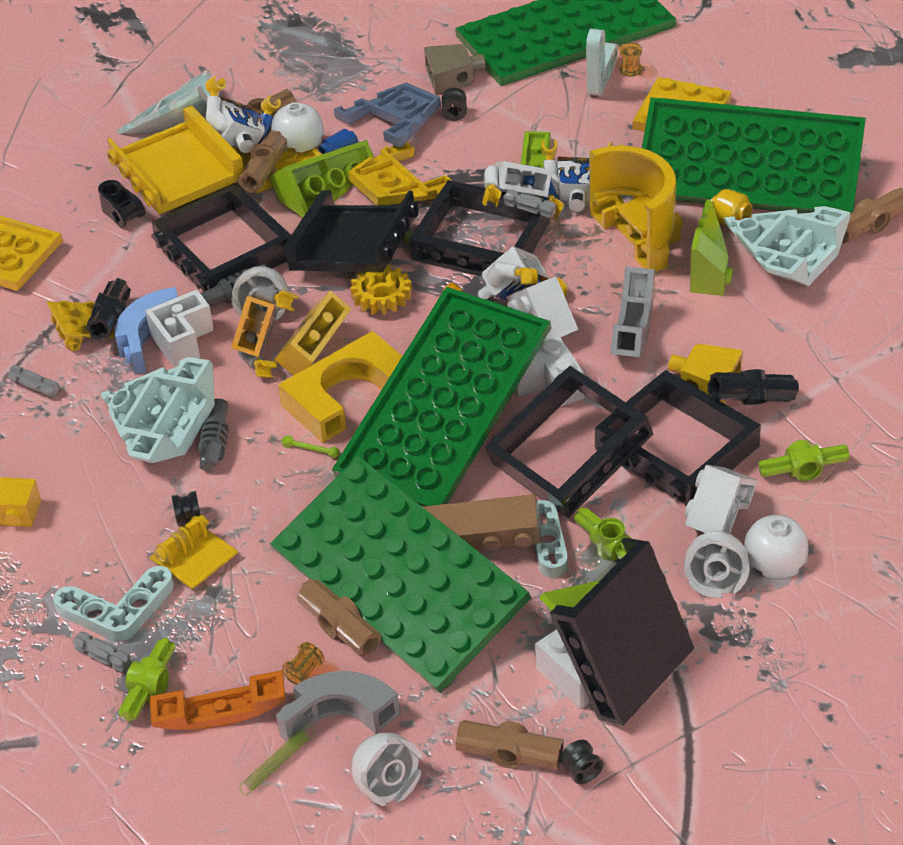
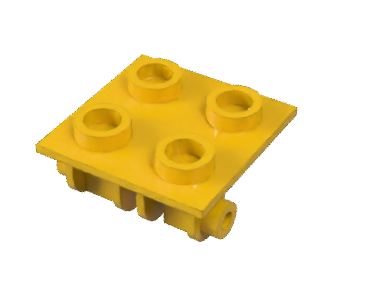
[47,300,115,351]
[149,515,239,590]

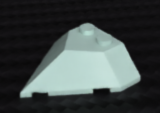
[117,69,220,134]
[724,206,850,286]
[100,357,215,463]

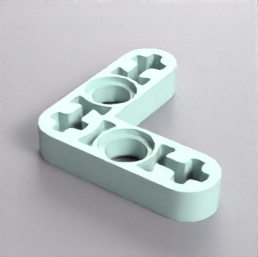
[586,29,618,96]
[534,500,568,578]
[53,566,174,642]

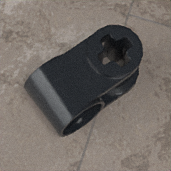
[98,180,145,227]

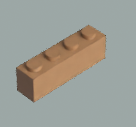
[423,494,542,551]

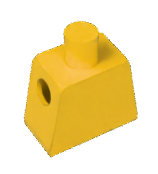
[668,344,743,404]

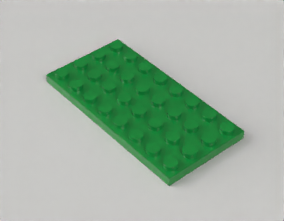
[455,0,676,86]
[642,97,866,213]
[332,286,552,507]
[270,456,532,693]

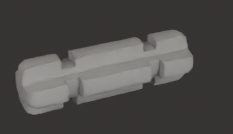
[504,189,556,218]
[8,365,60,398]
[73,632,132,672]

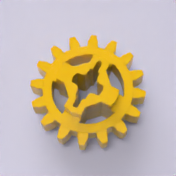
[350,265,412,315]

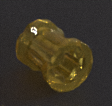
[620,43,642,77]
[282,642,325,685]

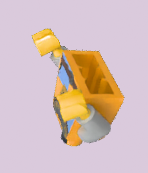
[231,286,298,378]

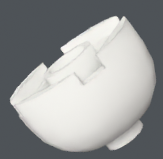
[272,102,324,152]
[232,266,288,321]
[744,515,808,579]
[684,531,750,598]
[351,733,422,806]

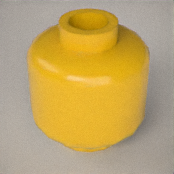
[711,189,753,226]

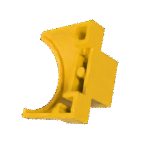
[589,145,683,272]

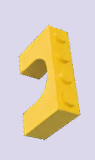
[278,331,402,443]

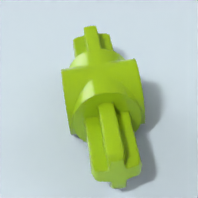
[758,440,850,481]
[574,507,632,561]
[119,638,176,722]

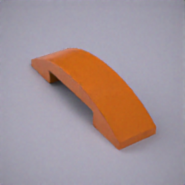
[150,670,286,730]

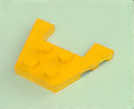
[349,142,453,205]

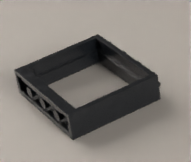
[410,180,550,277]
[151,183,291,292]
[485,366,654,518]
[595,370,761,506]

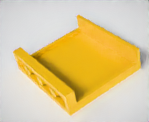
[106,105,244,215]

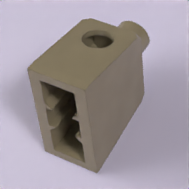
[424,44,486,95]

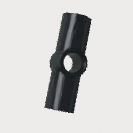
[86,278,131,341]
[707,369,799,405]

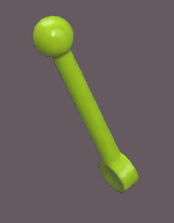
[281,436,340,458]

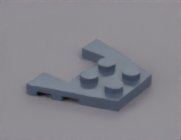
[333,82,441,148]

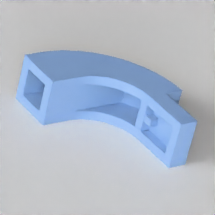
[115,287,178,374]

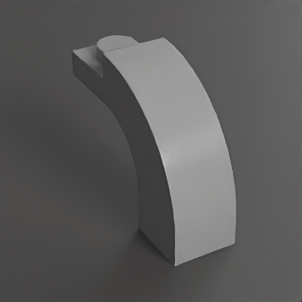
[610,266,656,357]
[276,671,401,743]

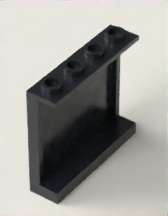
[284,190,419,272]
[549,538,695,726]

